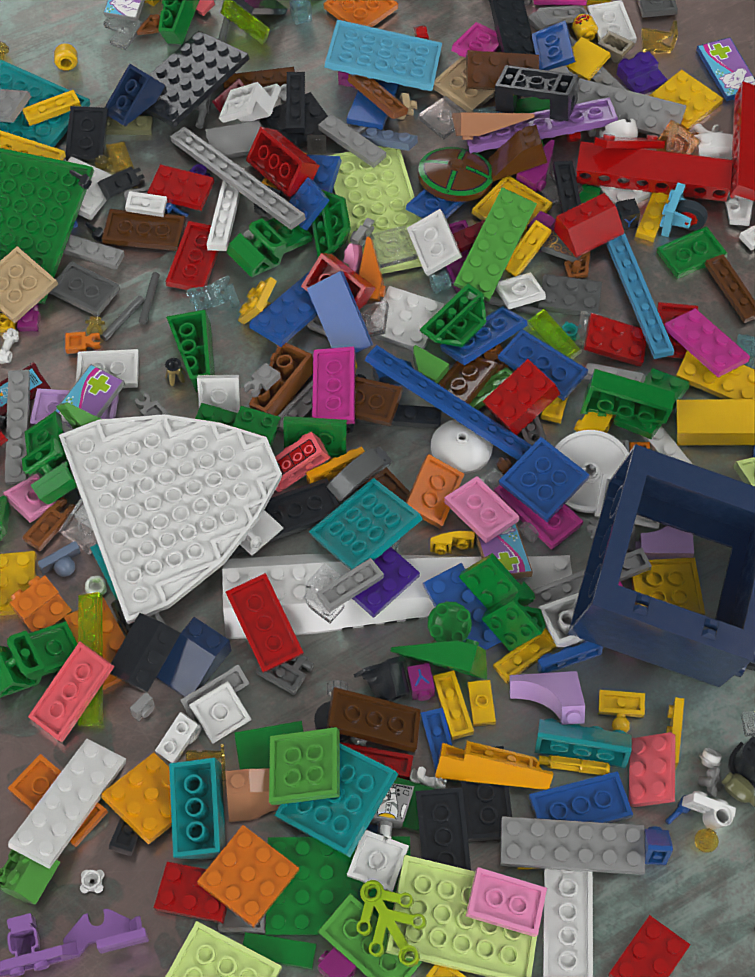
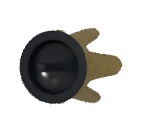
[165,358,186,386]

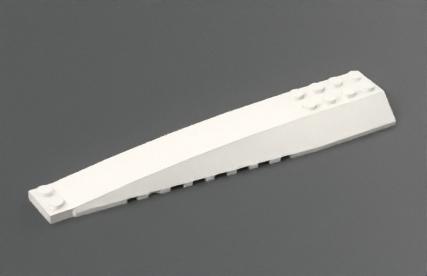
[222,554,572,639]

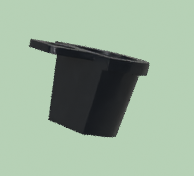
[353,656,410,702]
[728,736,755,789]

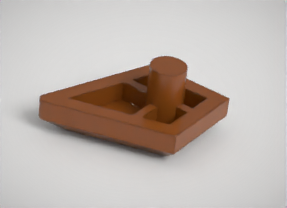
[137,14,160,35]
[564,251,590,279]

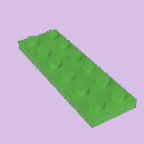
[453,187,537,302]

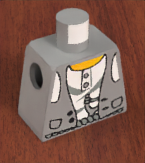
[370,783,414,838]

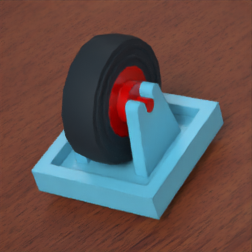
[660,183,708,237]

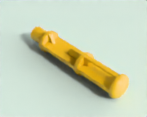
[539,755,610,775]

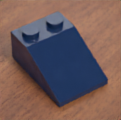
[104,63,165,126]
[156,617,232,697]

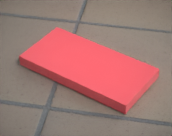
[28,641,115,742]

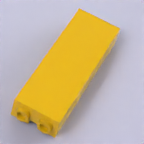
[676,399,755,446]

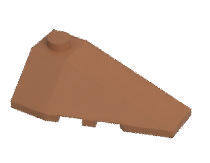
[452,112,534,140]
[225,768,281,823]

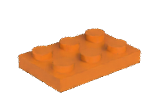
[406,454,464,529]

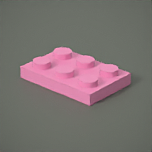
[444,476,519,543]
[466,867,547,937]

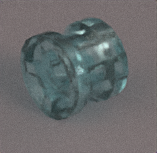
[429,270,451,294]

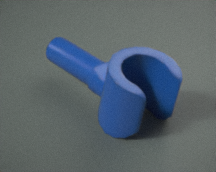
[165,203,189,218]
[665,795,691,824]

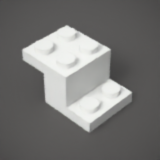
[219,82,281,123]

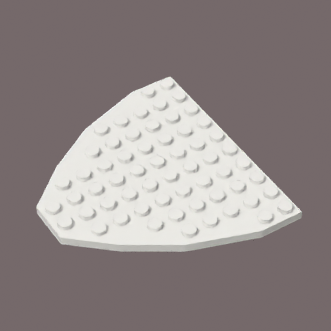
[59,414,282,624]

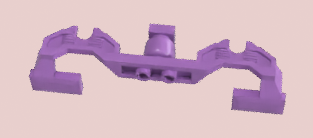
[0,908,149,977]

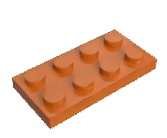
[64,597,125,691]
[8,754,108,848]

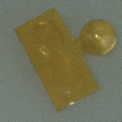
[94,142,134,174]

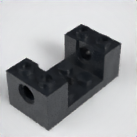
[495,65,578,121]

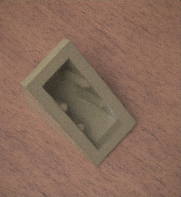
[597,31,635,64]

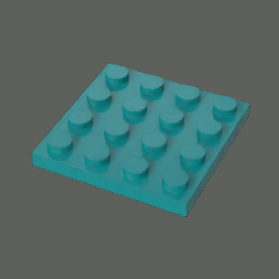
[309,478,423,570]
[274,743,398,857]

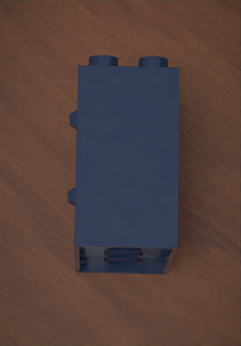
[568,444,755,687]

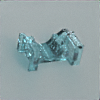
[187,275,240,311]

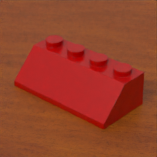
[246,127,320,197]

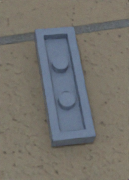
[361,128,418,151]

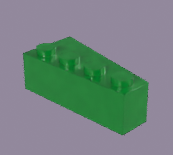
[158,0,199,45]
[166,310,215,392]
[580,369,675,424]

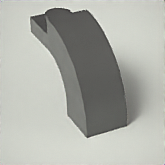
[327,446,393,502]

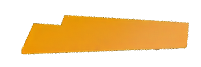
[435,741,554,790]

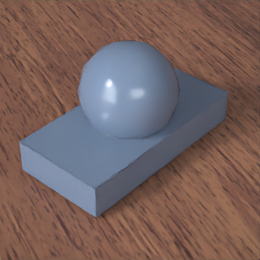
[38,541,81,577]

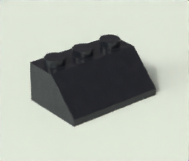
[110,613,181,693]

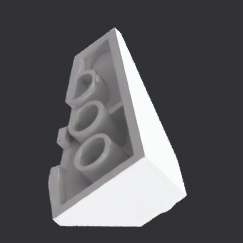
[691,132,733,160]

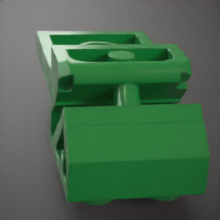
[226,218,313,278]
[195,403,281,447]
[22,411,77,504]
[458,553,546,651]
[0,621,77,698]

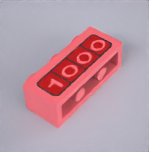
[275,432,331,493]

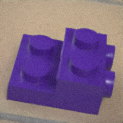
[617,51,668,95]

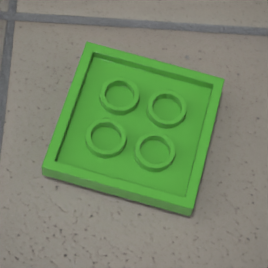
[269,727,340,805]

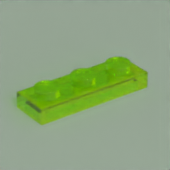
[220,0,270,44]
[528,309,582,360]

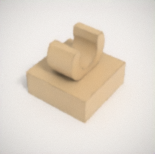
[397,93,417,120]

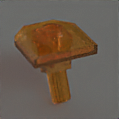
[656,120,701,155]

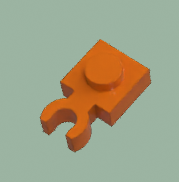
[65,332,101,354]

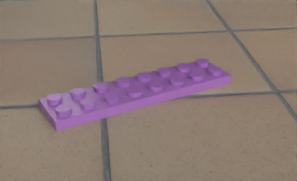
[466,97,618,153]

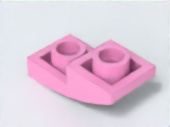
[343,243,363,274]

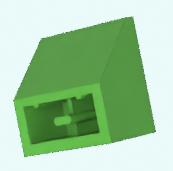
[0,849,61,905]

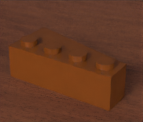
[249,343,313,416]

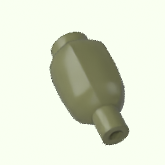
[721,772,755,807]

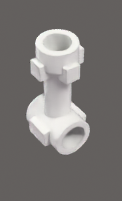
[0,328,19,364]

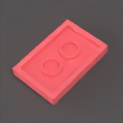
[629,732,675,807]

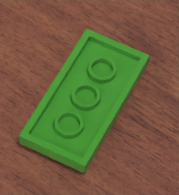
[318,894,423,977]

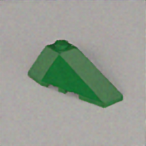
[390,639,488,680]

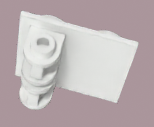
[240,510,283,556]

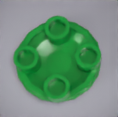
[428,601,472,642]

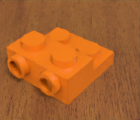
[9,575,72,632]

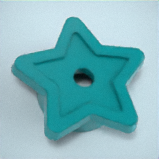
[556,321,581,344]

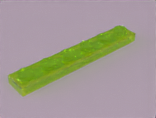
[78,592,103,727]

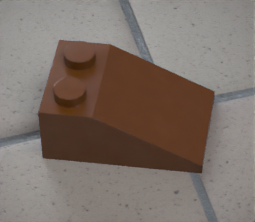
[488,125,548,182]

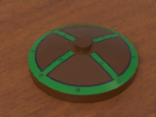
[418,147,493,202]

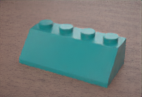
[534,718,632,769]
[169,758,226,859]

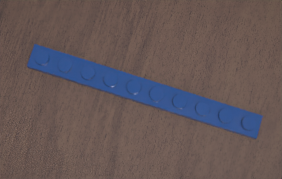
[364,345,532,460]

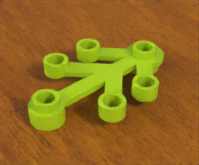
[356,880,427,967]

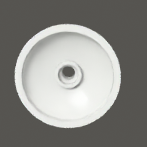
[431,420,493,474]

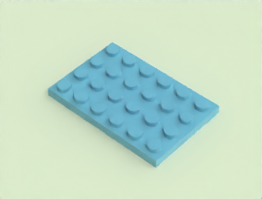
[324,20,442,91]

